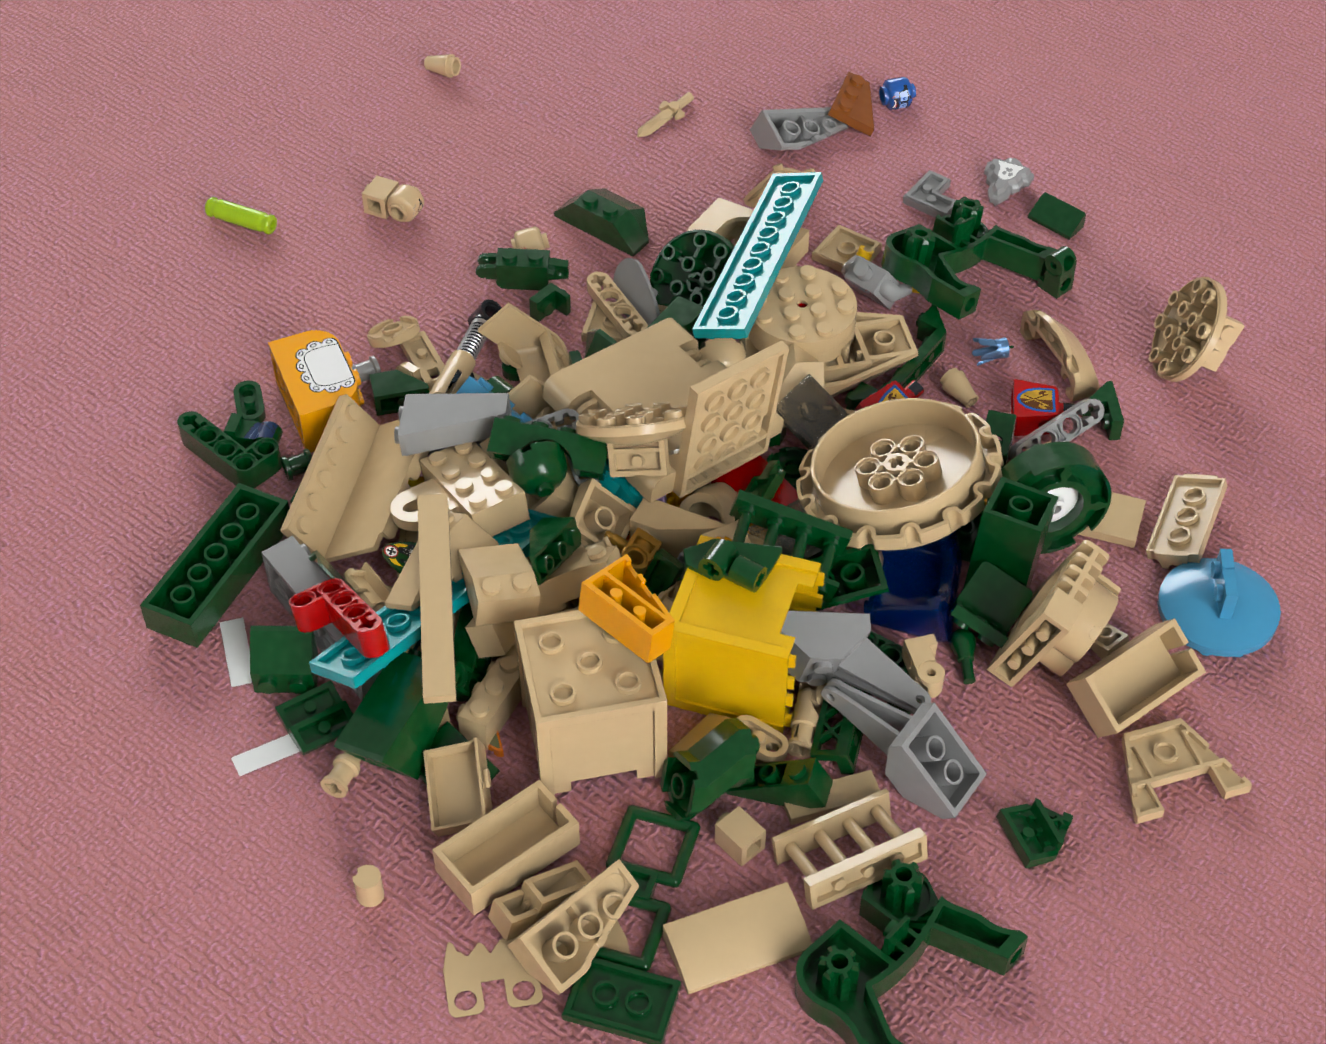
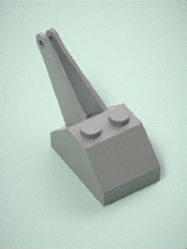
[781,611,931,714]
[821,678,987,819]

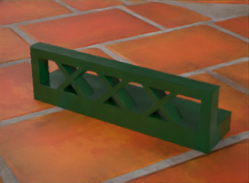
[810,677,872,775]

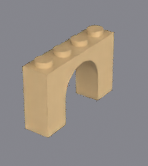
[687,198,809,268]

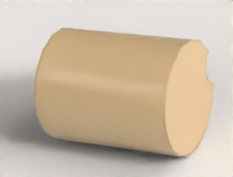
[353,865,385,907]

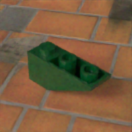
[530,517,581,585]
[726,758,833,809]

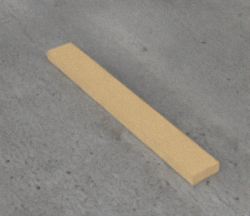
[417,493,456,704]

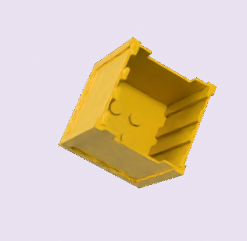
[663,535,825,734]

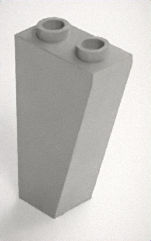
[394,393,512,456]

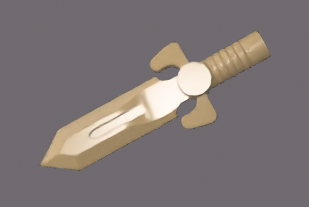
[637,92,694,137]

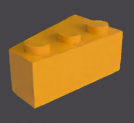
[578,554,675,663]

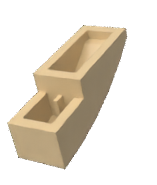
[488,860,592,941]

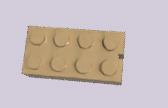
[1066,618,1206,738]
[432,780,580,915]

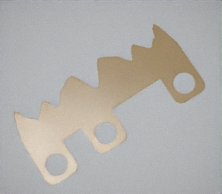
[443,920,630,1018]

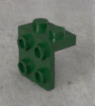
[950,561,1033,648]

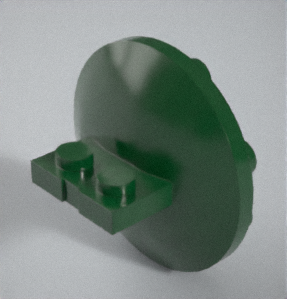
[650,230,735,307]

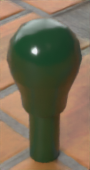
[949,628,976,684]

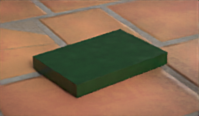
[562,957,681,1044]

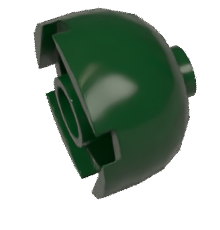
[506,441,567,497]

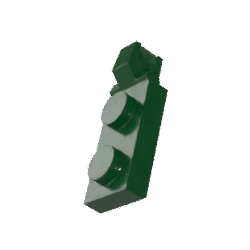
[735,460,786,521]

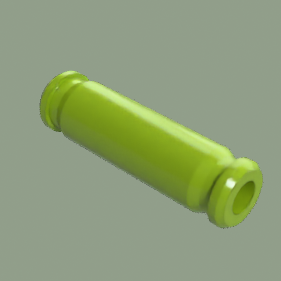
[205,197,277,235]

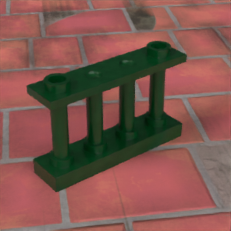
[729,489,853,603]

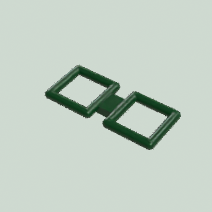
[595,805,701,972]

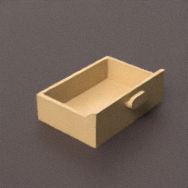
[423,737,492,837]

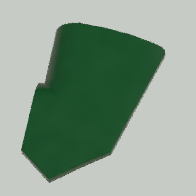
[683,539,782,593]

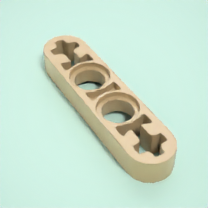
[587,272,648,339]

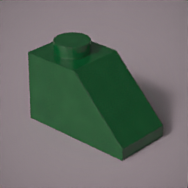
[369,370,429,416]

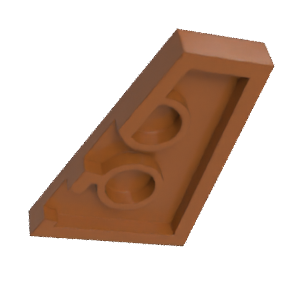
[828,72,874,137]

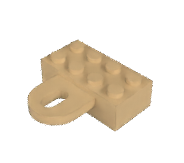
[390,442,530,537]

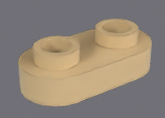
[737,715,788,763]

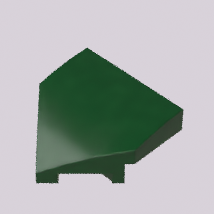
[996,798,1074,868]

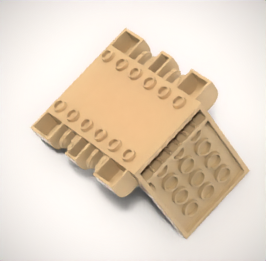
[543,318,789,503]

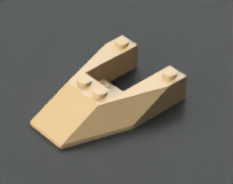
[739,312,918,407]

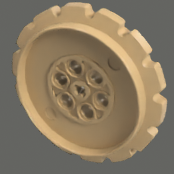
[796,398,1004,551]

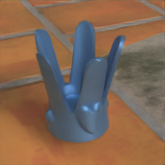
[972,337,1014,366]

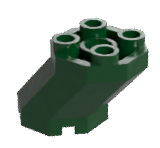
[660,718,760,821]

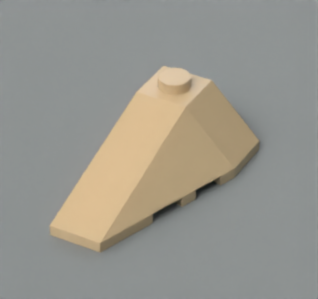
[385,511,499,611]
[507,859,639,995]

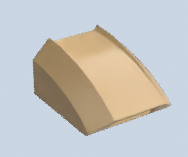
[570,478,637,553]

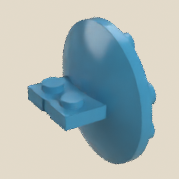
[1157,549,1281,657]

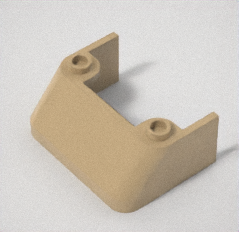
[478,302,571,419]

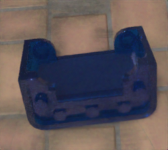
[864,531,962,642]

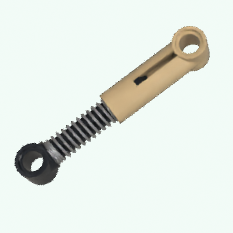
[429,299,502,394]

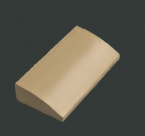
[663,882,812,995]

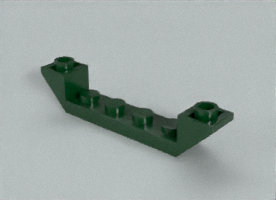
[845,304,947,410]

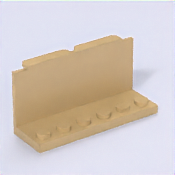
[280,394,429,562]

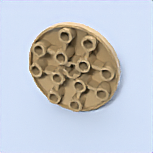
[1149,277,1245,382]
[576,402,687,477]

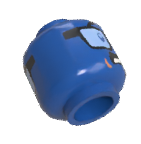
[879,77,916,110]

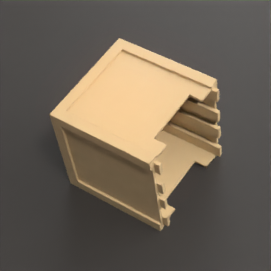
[514,610,667,796]

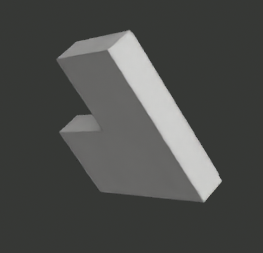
[903,170,955,217]

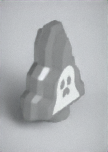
[984,158,1034,206]

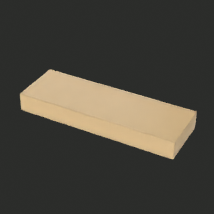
[784,770,880,825]

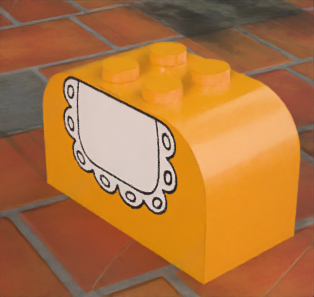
[268,330,364,453]

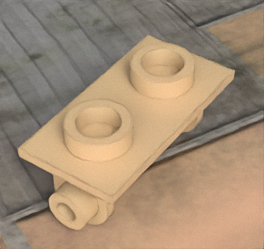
[344,562,391,612]

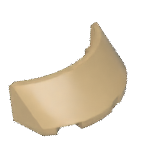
[1020,310,1100,402]

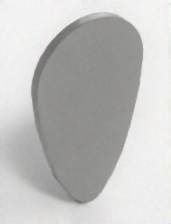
[613,258,660,326]

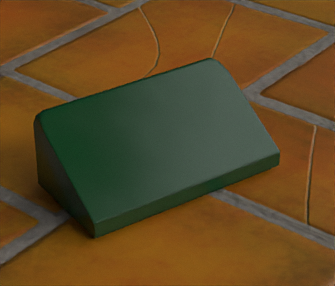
[1027,192,1086,240]

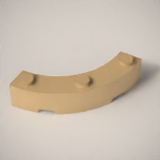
[465,545,621,658]

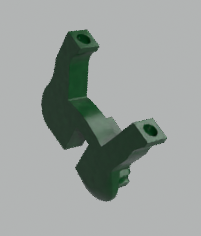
[881,196,1057,320]
[795,859,1028,1044]

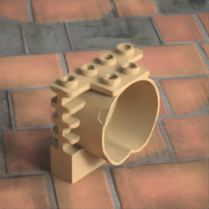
[987,540,1121,687]

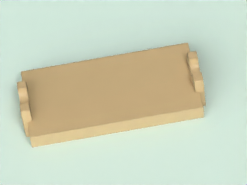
[1146,474,1227,569]

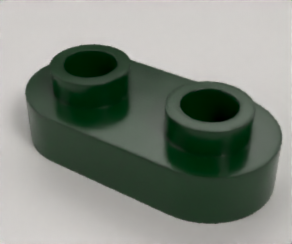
[233,380,266,423]

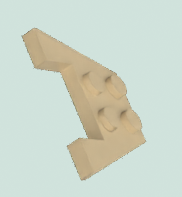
[1122,718,1252,824]

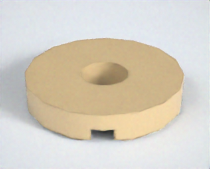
[367,316,420,348]

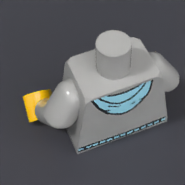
[841,245,919,310]

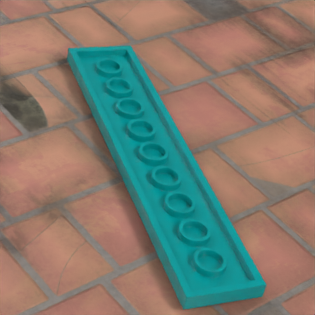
[692,172,823,339]
[309,509,555,689]

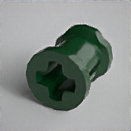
[280,449,312,481]

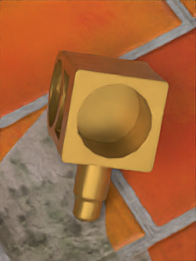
[603,527,663,575]

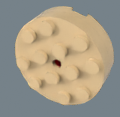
[748,265,857,363]

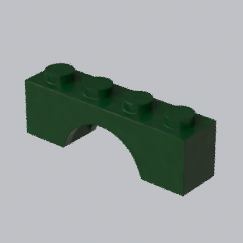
[487,415,609,481]

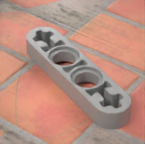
[1010,399,1104,460]

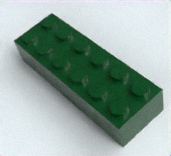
[140,483,290,648]

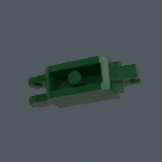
[475,248,570,291]

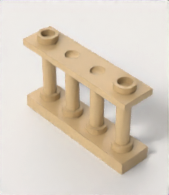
[772,789,928,910]

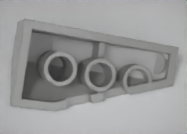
[750,107,849,150]

